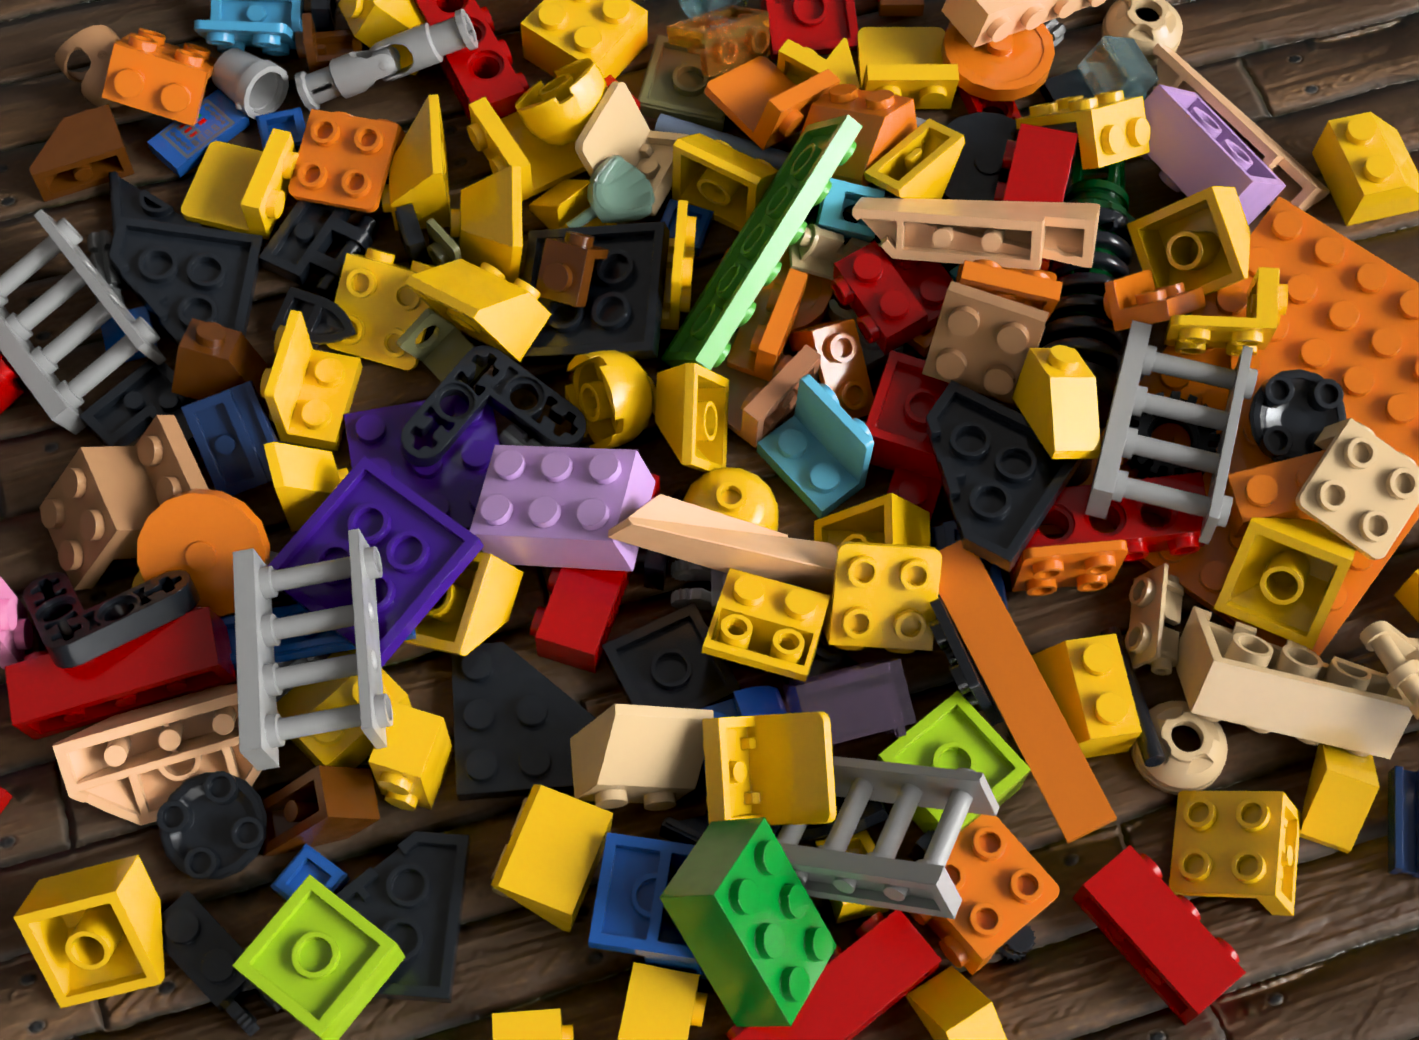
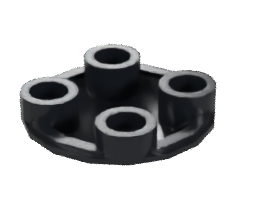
[1249,369,1347,462]
[157,771,267,880]

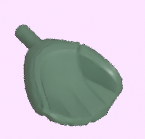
[566,155,655,228]

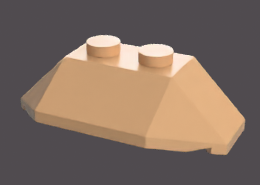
[52,684,279,826]

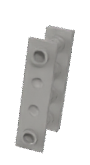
[0,209,166,435]
[1085,320,1258,544]
[233,528,393,771]
[777,756,1000,919]

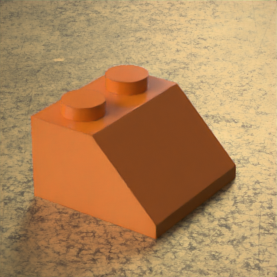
[800,84,917,186]

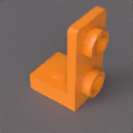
[788,318,874,419]

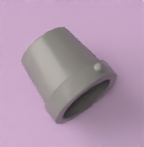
[212,48,289,120]

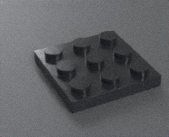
[516,221,670,366]

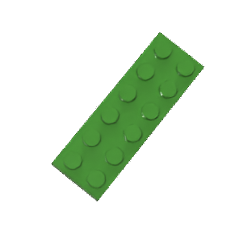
[660,115,863,370]

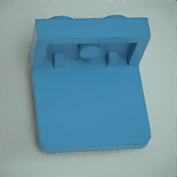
[194,0,304,56]

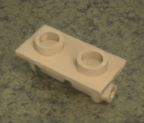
[788,224,880,280]
[1125,563,1184,675]

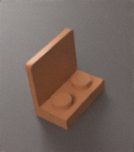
[711,330,821,449]

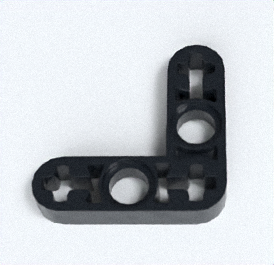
[400,345,586,467]
[23,570,200,669]

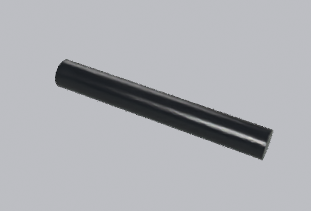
[1100,626,1166,767]

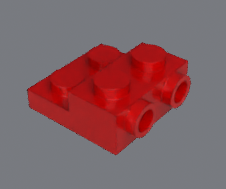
[760,0,858,60]
[830,241,954,355]

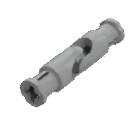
[294,9,478,111]

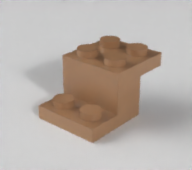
[922,281,1049,411]
[39,415,209,590]

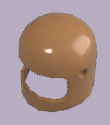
[55,25,124,109]

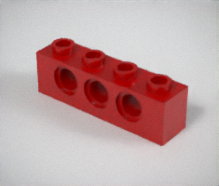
[414,0,529,123]
[1013,472,1206,567]

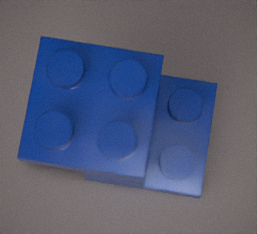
[588,832,708,980]

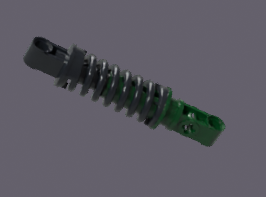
[1038,140,1136,487]

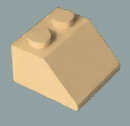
[570,704,714,811]

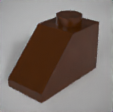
[29,104,135,202]
[171,318,269,419]
[262,765,380,856]

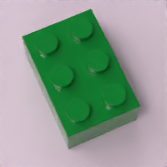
[659,817,837,1027]

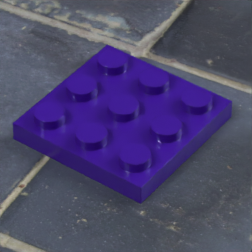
[344,394,500,531]
[268,456,484,667]

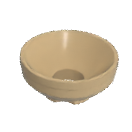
[1101,0,1183,66]
[1130,701,1228,795]

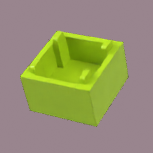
[877,690,1031,833]
[232,874,405,1040]

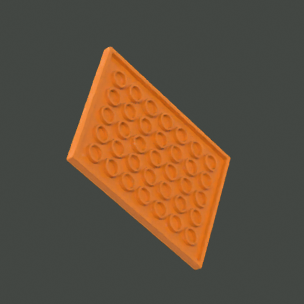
[1078,196,1419,656]

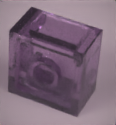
[782,658,917,745]

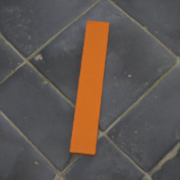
[939,540,1117,843]

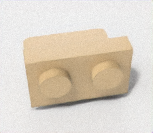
[575,81,689,216]
[1295,418,1419,560]

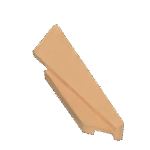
[1153,43,1331,211]
[852,197,1100,270]
[608,494,837,594]

